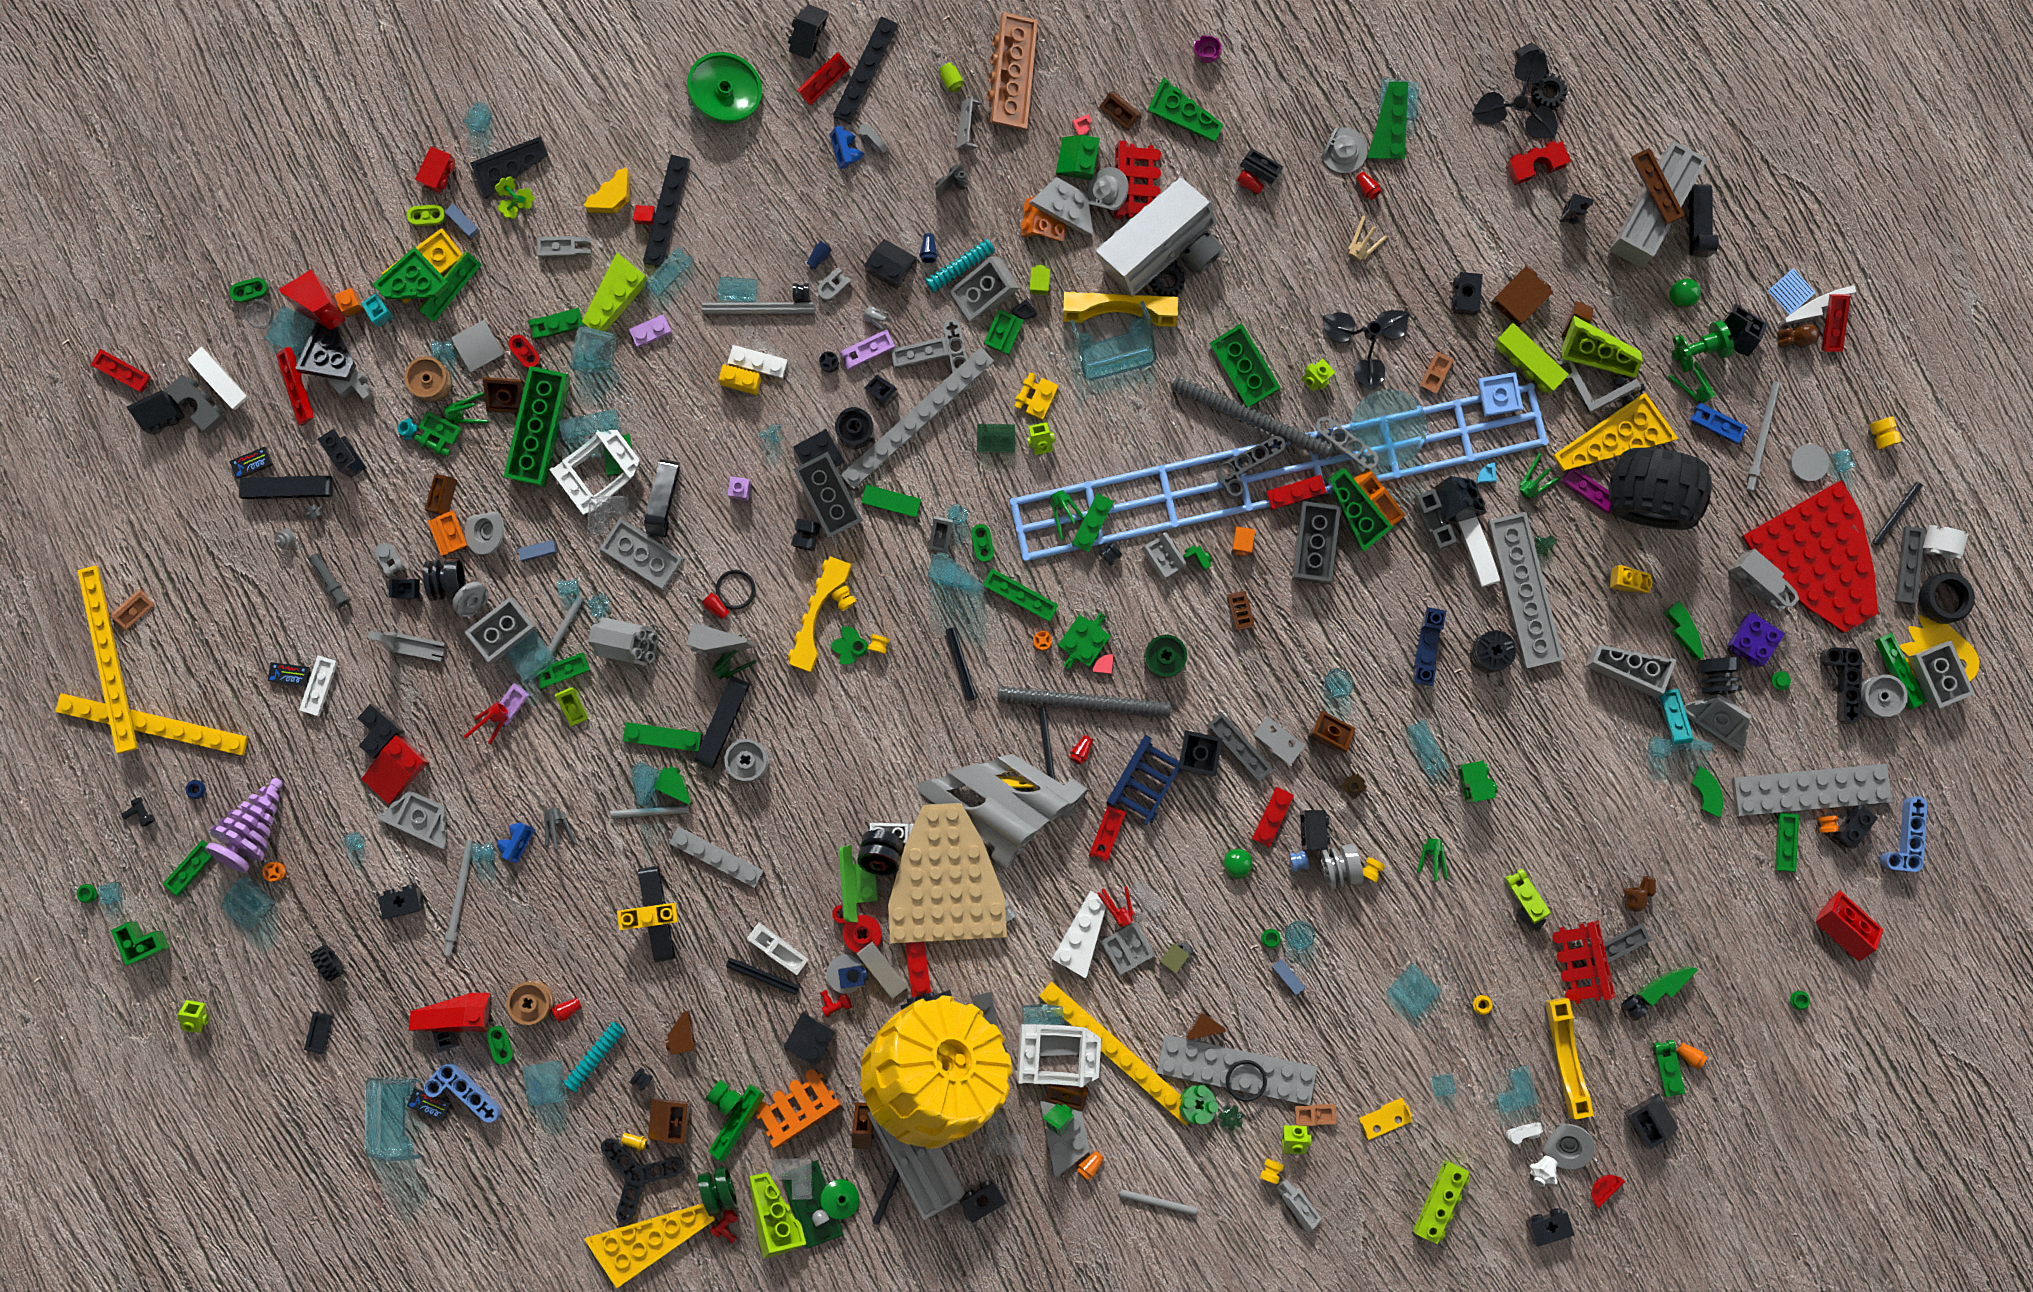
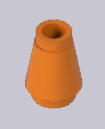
[1676,1042,1708,1070]
[1076,1151,1104,1181]

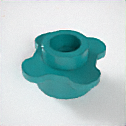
[398,418,417,441]

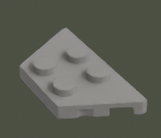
[1029,177,1093,237]
[1684,694,1751,753]
[376,790,446,849]
[1040,1101,1090,1177]

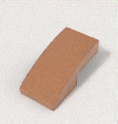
[1420,351,1454,394]
[1295,1104,1337,1126]

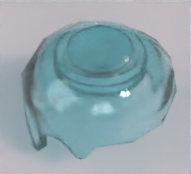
[1324,668,1353,699]
[1285,920,1315,950]

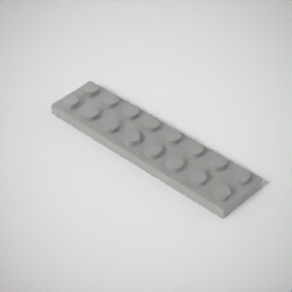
[1488,512,1564,669]
[1732,764,1892,816]
[1156,1034,1317,1105]

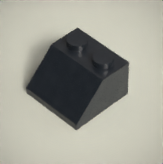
[864,239,917,290]
[127,390,184,434]
[1178,730,1223,777]
[1300,810,1330,850]
[784,1012,836,1066]

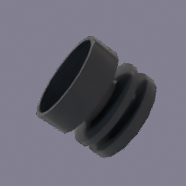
[423,558,466,601]
[1470,630,1517,673]
[1698,657,1742,695]

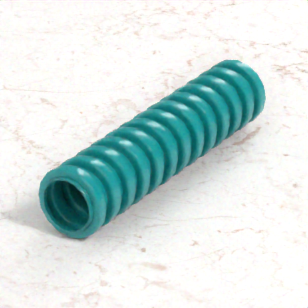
[925,238,995,293]
[563,1022,625,1092]

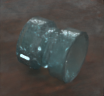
[431,340,455,360]
[1831,448,1856,473]
[471,842,495,862]

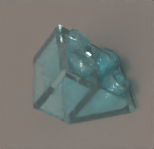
[221,877,276,932]

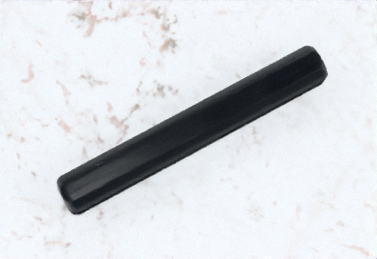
[946,627,977,701]
[726,958,800,995]

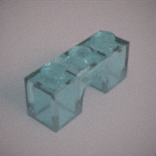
[559,409,622,444]

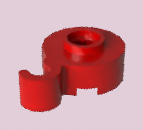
[832,905,882,953]

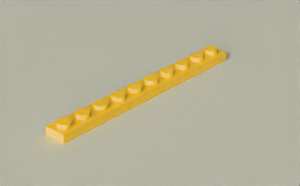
[77,565,138,754]
[55,693,249,756]
[1039,981,1188,1126]

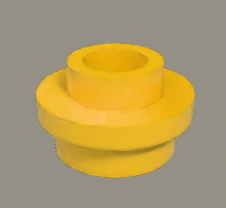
[1473,995,1493,1015]

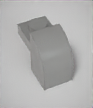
[328,370,374,403]

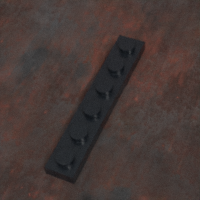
[833,16,898,124]
[643,155,690,268]

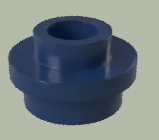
[186,780,206,799]

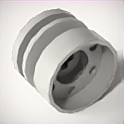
[1320,843,1364,890]

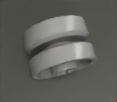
[1861,675,1907,718]
[724,739,770,782]

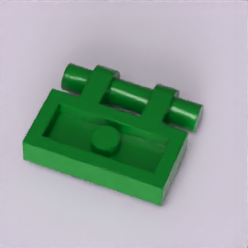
[413,411,462,457]

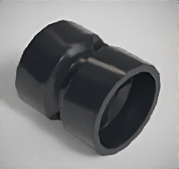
[791,519,821,551]

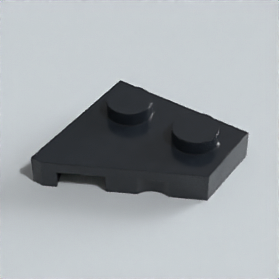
[900,990,952,1010]

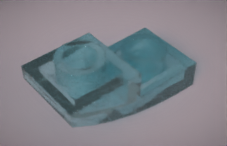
[1022,1004,1064,1025]

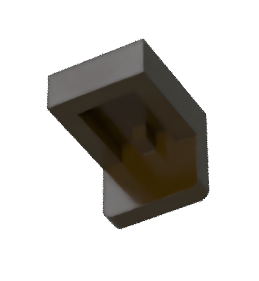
[1340,773,1367,800]

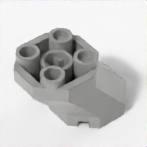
[588,617,659,666]

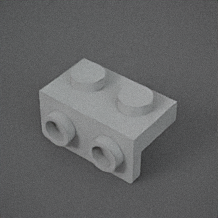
[1141,532,1186,580]

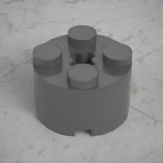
[1180,231,1224,274]

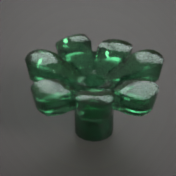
[1534,535,1557,557]
[1218,1105,1244,1131]

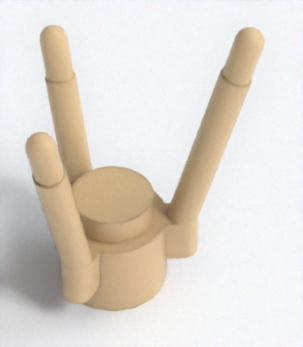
[1348,216,1387,262]

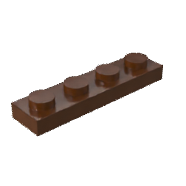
[1631,148,1685,225]

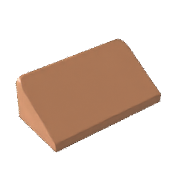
[111,589,155,631]

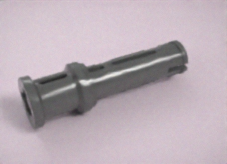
[308,553,351,609]

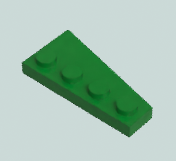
[1367,81,1408,159]

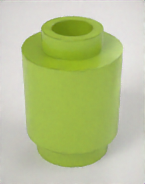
[939,63,964,92]

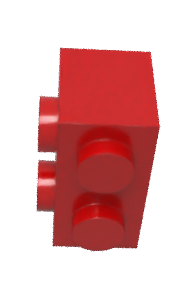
[415,146,456,194]

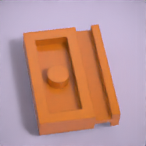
[427,510,468,557]

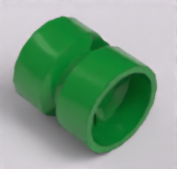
[705,1079,742,1116]

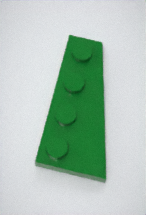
[1147,77,1224,143]

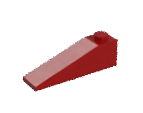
[408,993,491,1032]

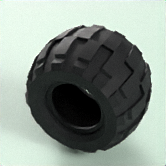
[1608,447,1712,530]

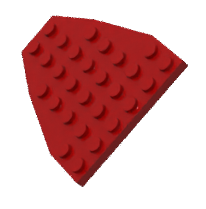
[1742,480,1878,633]

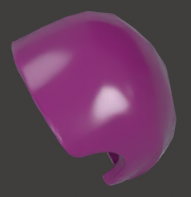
[1193,35,1222,63]

